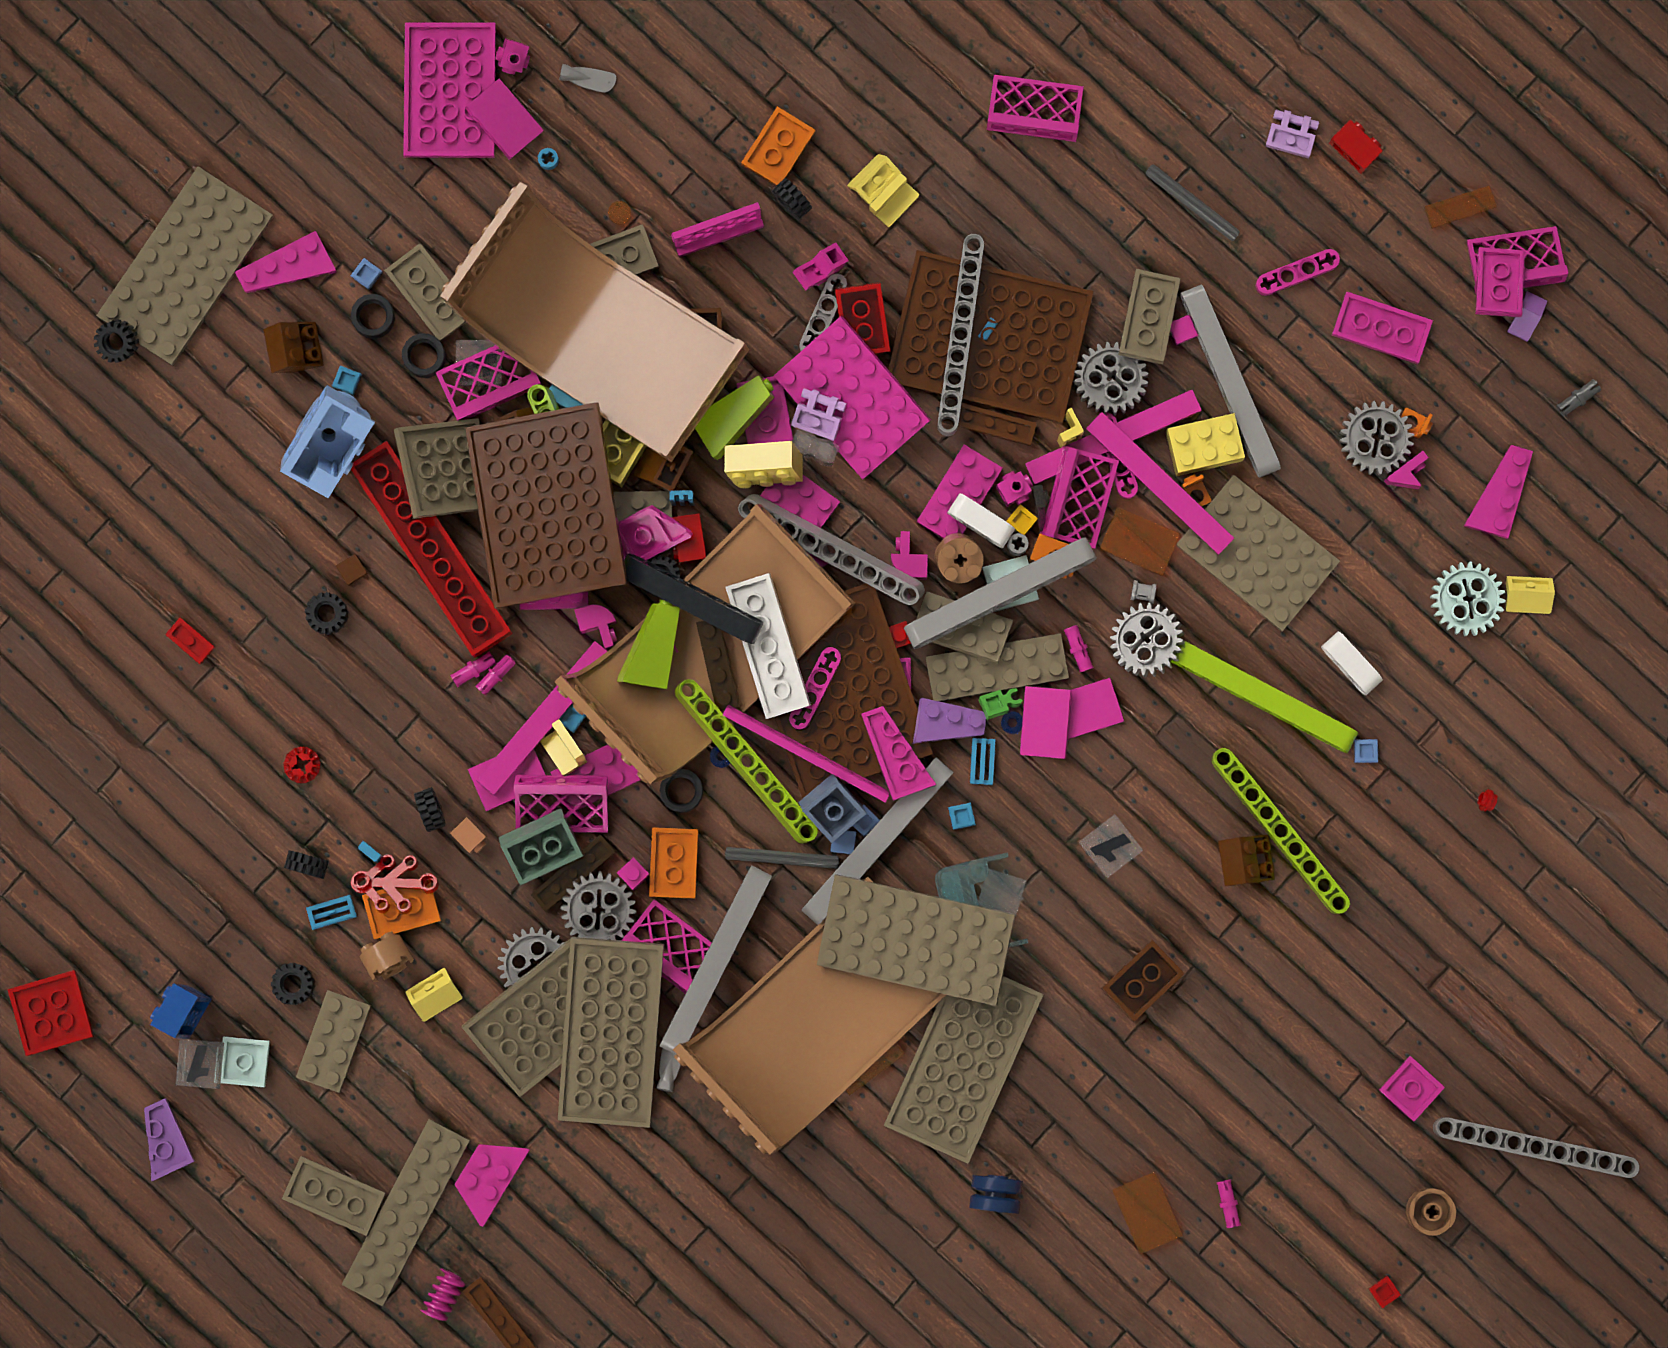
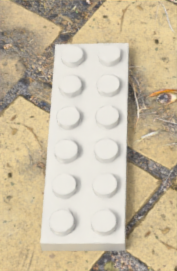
[726,573,811,719]

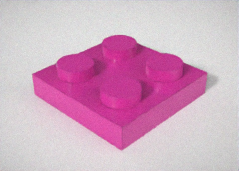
[1379,1056,1445,1122]

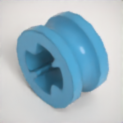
[538,148,559,170]

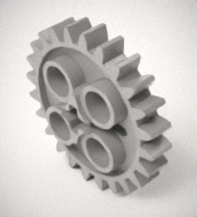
[1074,342,1148,415]
[1339,401,1414,475]
[1110,603,1185,678]
[561,872,636,940]
[498,927,565,987]

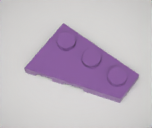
[913,698,986,744]
[144,1098,195,1181]

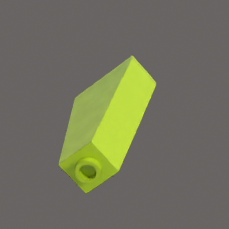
[695,375,775,460]
[617,600,680,689]

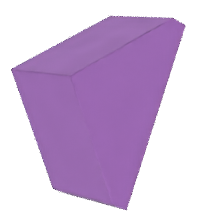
[1507,291,1547,342]

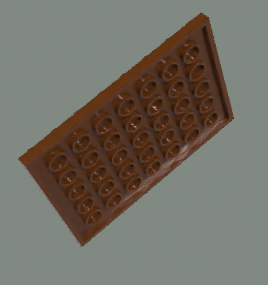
[888,250,1094,424]
[465,402,628,608]
[774,583,933,799]

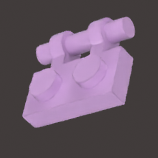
[1265,110,1319,158]
[791,388,847,441]

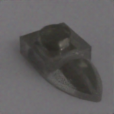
[1032,485,1049,532]

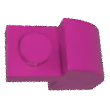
[793,243,849,291]
[891,531,928,580]
[574,605,617,650]

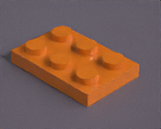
[741,106,816,186]
[649,828,698,899]
[362,883,441,940]

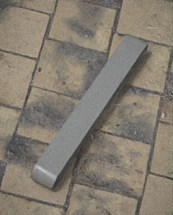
[937,234,984,436]
[1180,284,1281,478]
[738,494,925,605]
[904,537,1097,649]
[801,757,954,925]
[660,865,772,1054]
[1433,1117,1639,1178]

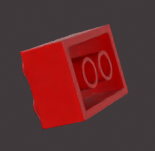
[835,282,890,354]

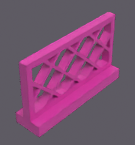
[987,75,1084,142]
[671,202,764,258]
[1466,226,1568,294]
[436,345,541,421]
[1040,446,1119,549]
[514,775,608,833]
[621,899,712,994]

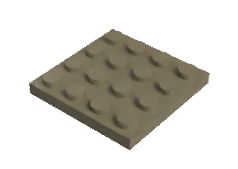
[394,418,480,519]

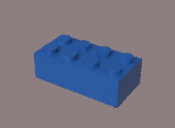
[150,983,212,1039]

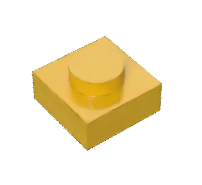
[1006,504,1038,535]

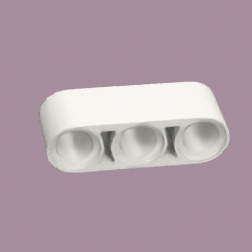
[947,493,1015,548]
[1321,631,1383,696]

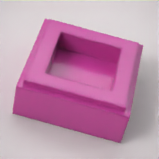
[1170,315,1198,345]

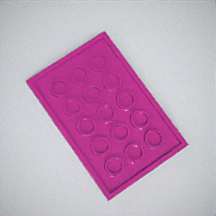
[403,23,496,158]
[774,316,931,480]

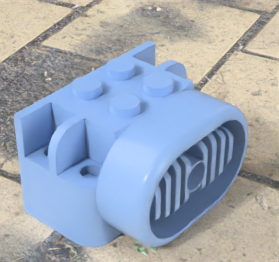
[280,385,375,498]

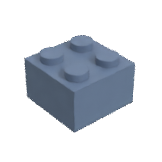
[798,774,867,843]

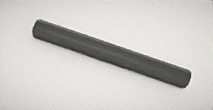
[1146,164,1240,241]
[725,847,839,869]

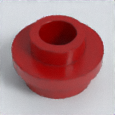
[1477,789,1498,812]

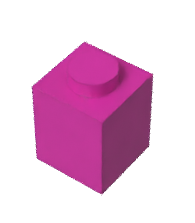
[617,857,650,891]

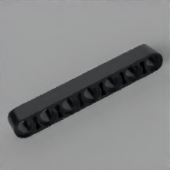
[624,553,764,644]

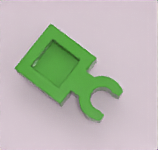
[978,688,1022,720]

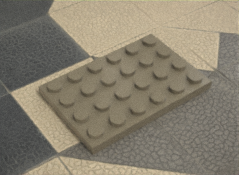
[1176,475,1340,632]
[461,939,571,1097]

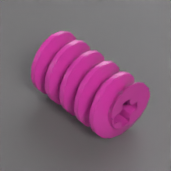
[420,1268,465,1321]

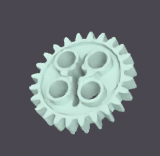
[1430,562,1506,636]

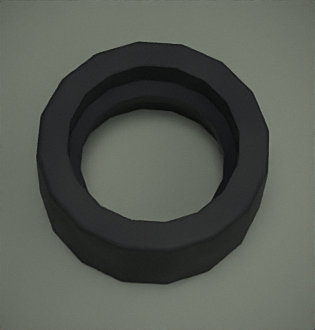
[350,294,395,339]
[402,333,446,378]
[659,769,704,813]

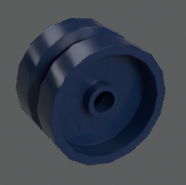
[969,1174,1023,1214]

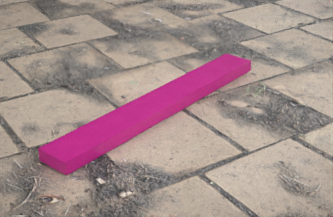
[1025,390,1202,485]
[1086,412,1234,555]
[476,641,607,796]
[723,705,890,802]

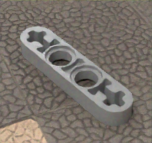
[800,274,847,351]

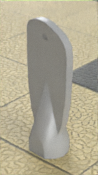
[559,64,616,93]
[656,1048,681,1092]

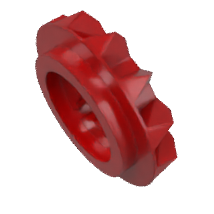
[283,747,320,783]

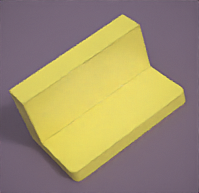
[847,154,901,204]
[869,173,919,227]
[1057,408,1084,447]
[1505,576,1555,614]
[541,719,587,776]
[405,968,462,1021]

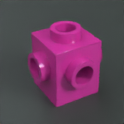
[496,38,530,75]
[996,471,1033,507]

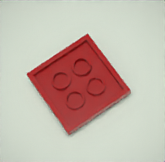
[7,970,94,1056]

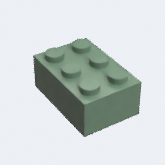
[499,808,583,885]

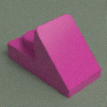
[1384,451,1429,489]

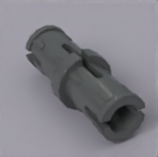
[1556,379,1601,417]

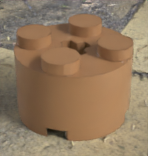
[934,533,983,583]
[360,931,414,982]
[1406,1188,1456,1236]

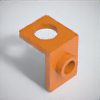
[1400,408,1433,439]
[1181,474,1212,507]

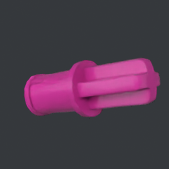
[475,655,515,696]

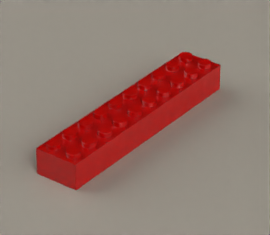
[351,441,513,659]

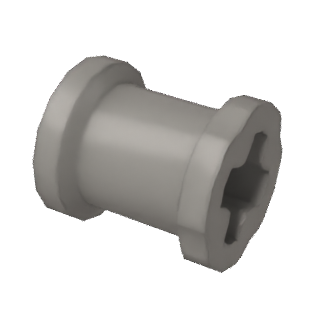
[1007,533,1029,556]
[1130,580,1157,604]

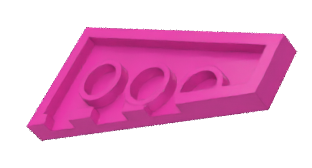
[235,231,337,293]
[1464,445,1533,539]
[861,706,936,801]

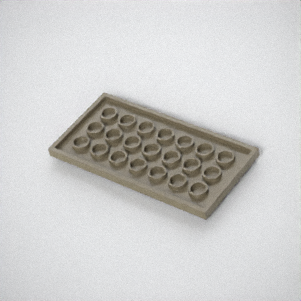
[96,167,274,366]
[817,874,1016,1006]
[558,937,664,1128]
[883,976,1044,1164]

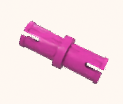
[1064,625,1094,673]
[450,651,497,687]
[1216,1179,1241,1228]

